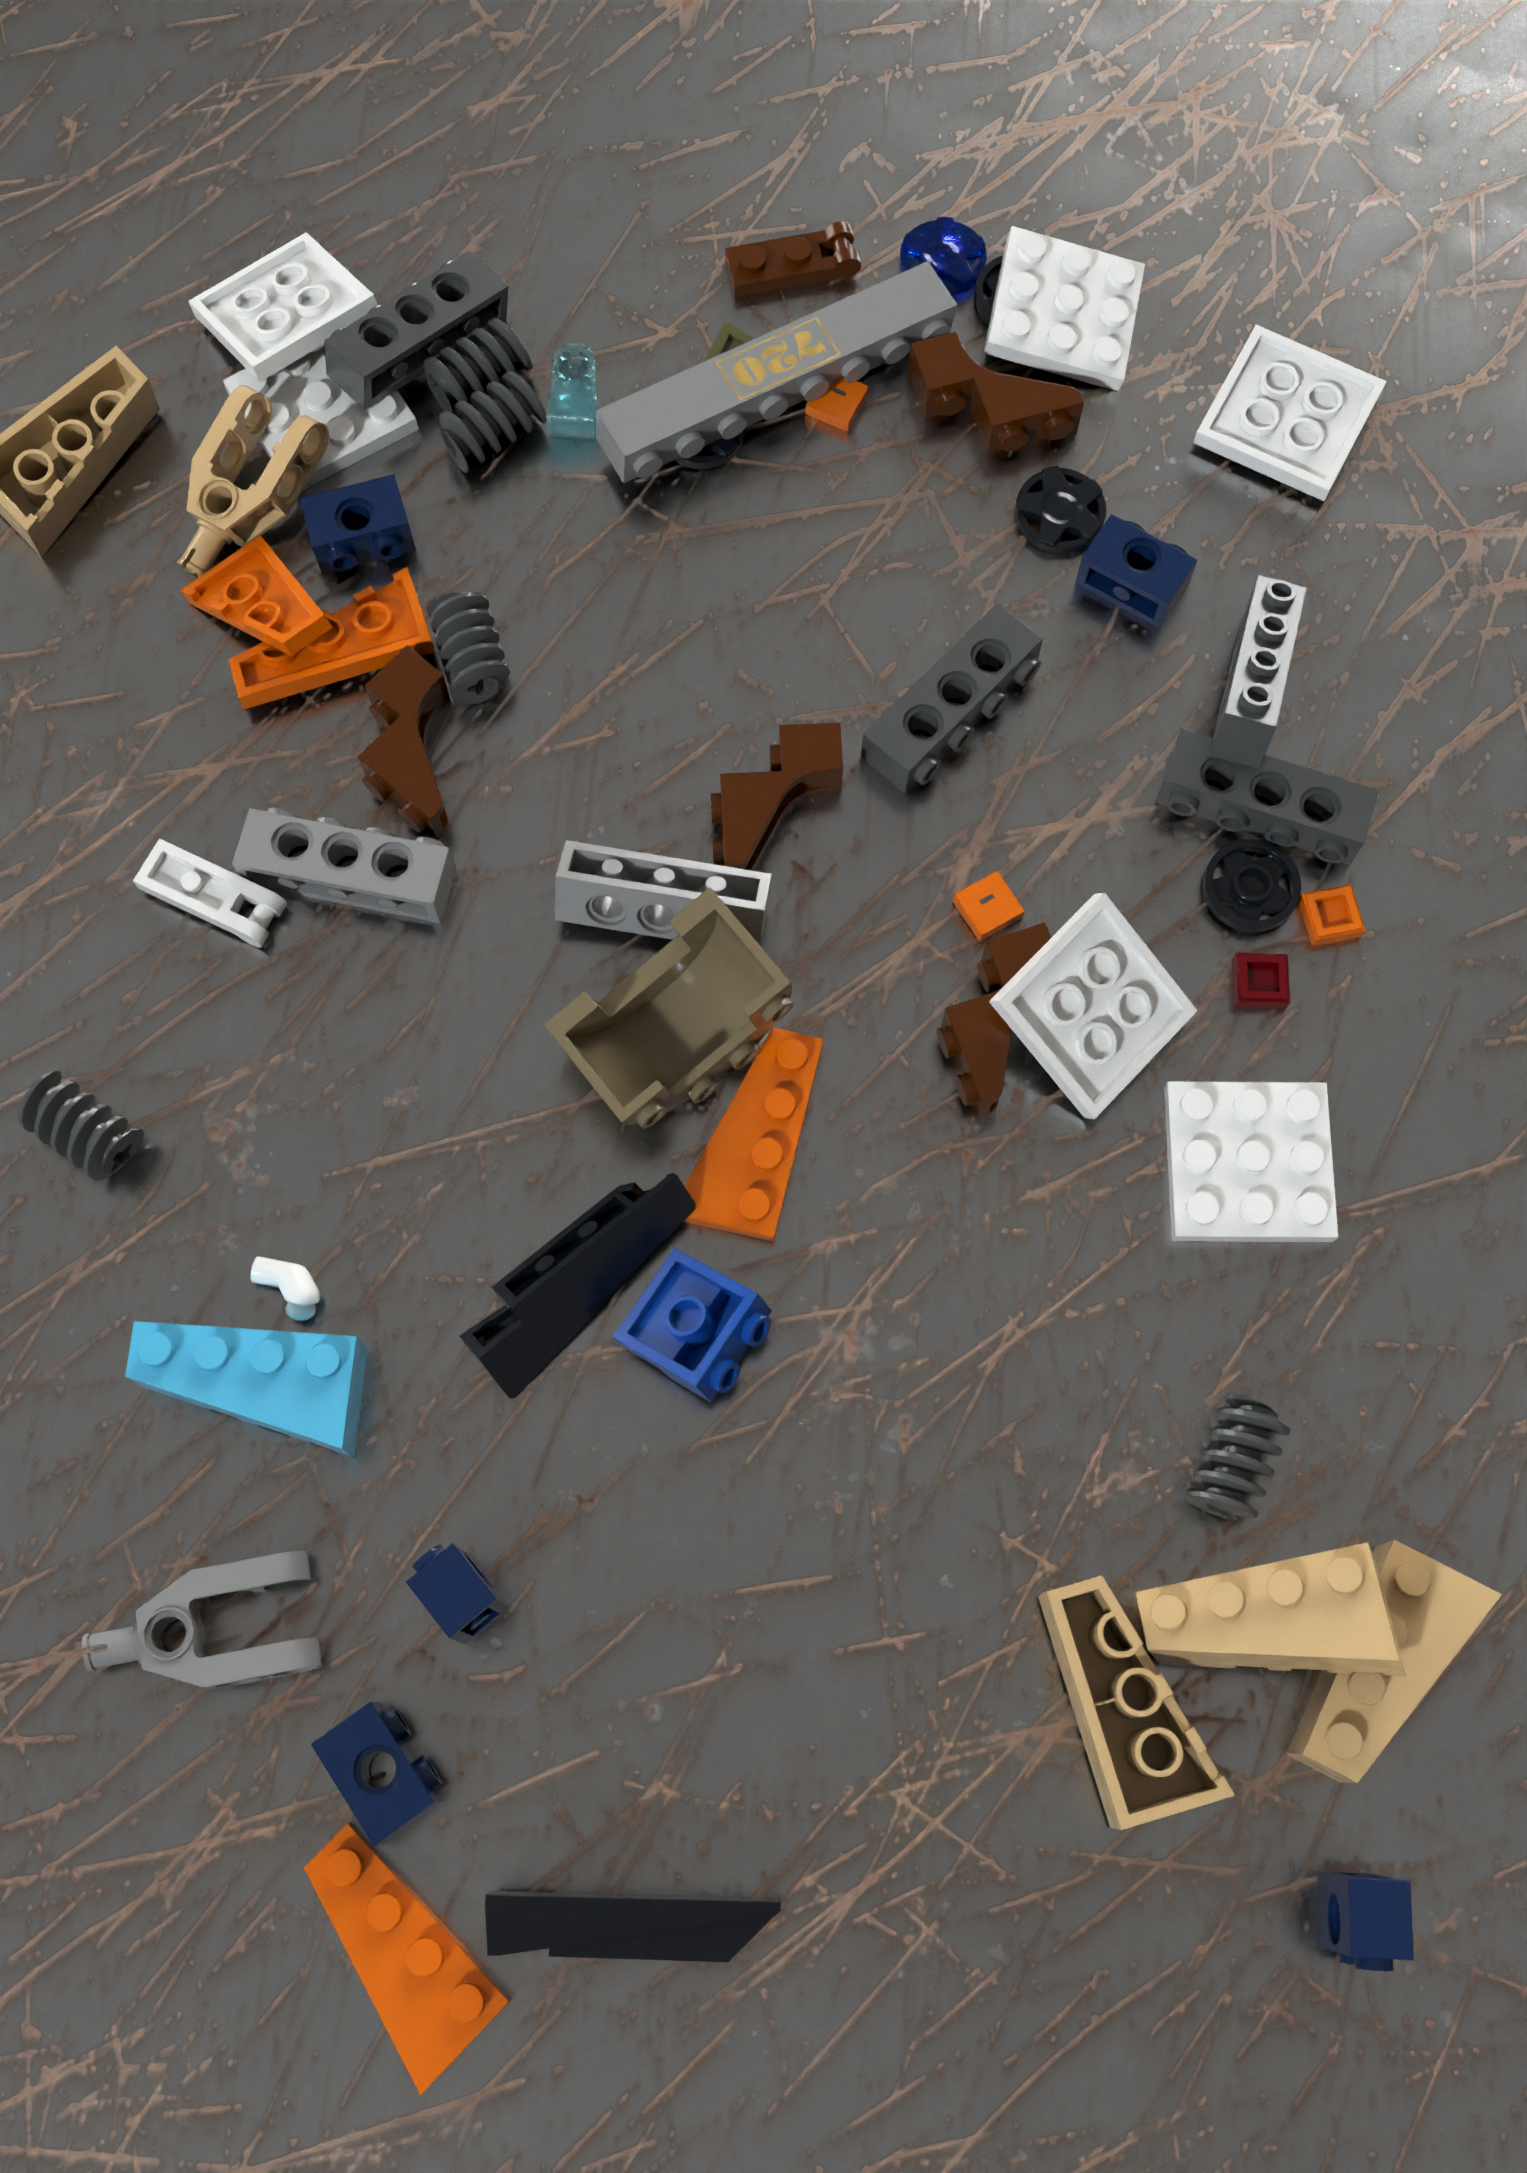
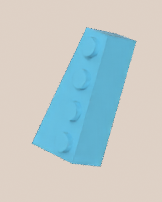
[125,1321,368,1458]

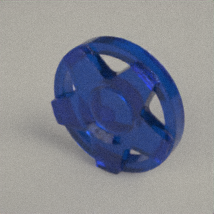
[900,217,987,296]

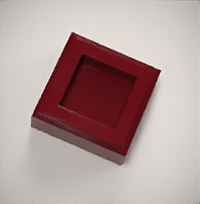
[1232,953,1290,1009]

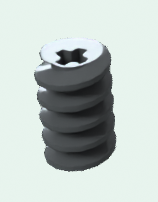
[423,318,533,413]
[438,371,547,473]
[426,592,510,704]
[17,1071,144,1180]
[1185,1393,1290,1520]

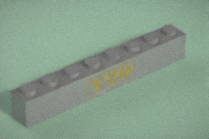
[595,261,957,483]

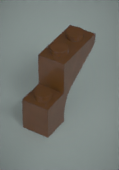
[908,332,1084,454]
[358,645,450,840]
[711,723,843,871]
[937,922,1051,1119]

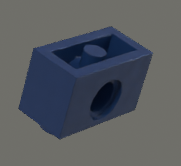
[299,474,416,574]
[1075,513,1198,629]
[406,1543,510,1644]
[311,1701,443,1846]
[1318,1871,1414,1971]

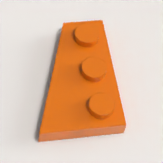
[180,535,333,656]

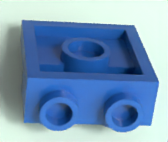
[613,1248,772,1402]

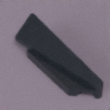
[459,1173,696,1398]
[485,1891,781,1962]

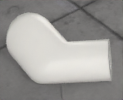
[250,1256,320,1321]

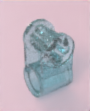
[547,342,598,440]

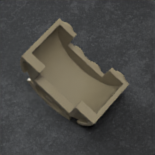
[544,887,793,1129]

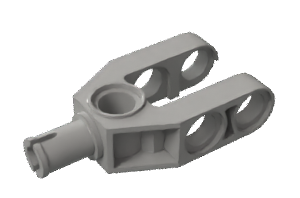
[82,1550,322,1689]

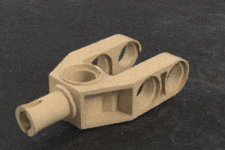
[177,385,329,577]

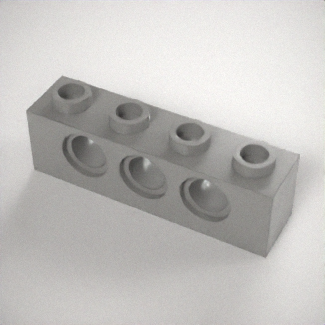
[232,808,456,923]
[555,840,772,946]

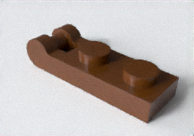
[725,221,861,298]

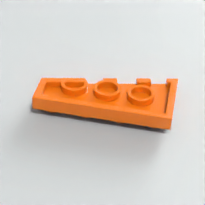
[228,567,435,710]
[684,1027,824,1243]
[304,1822,512,2096]

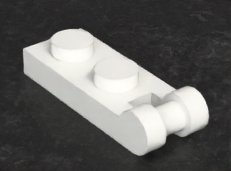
[133,838,287,948]

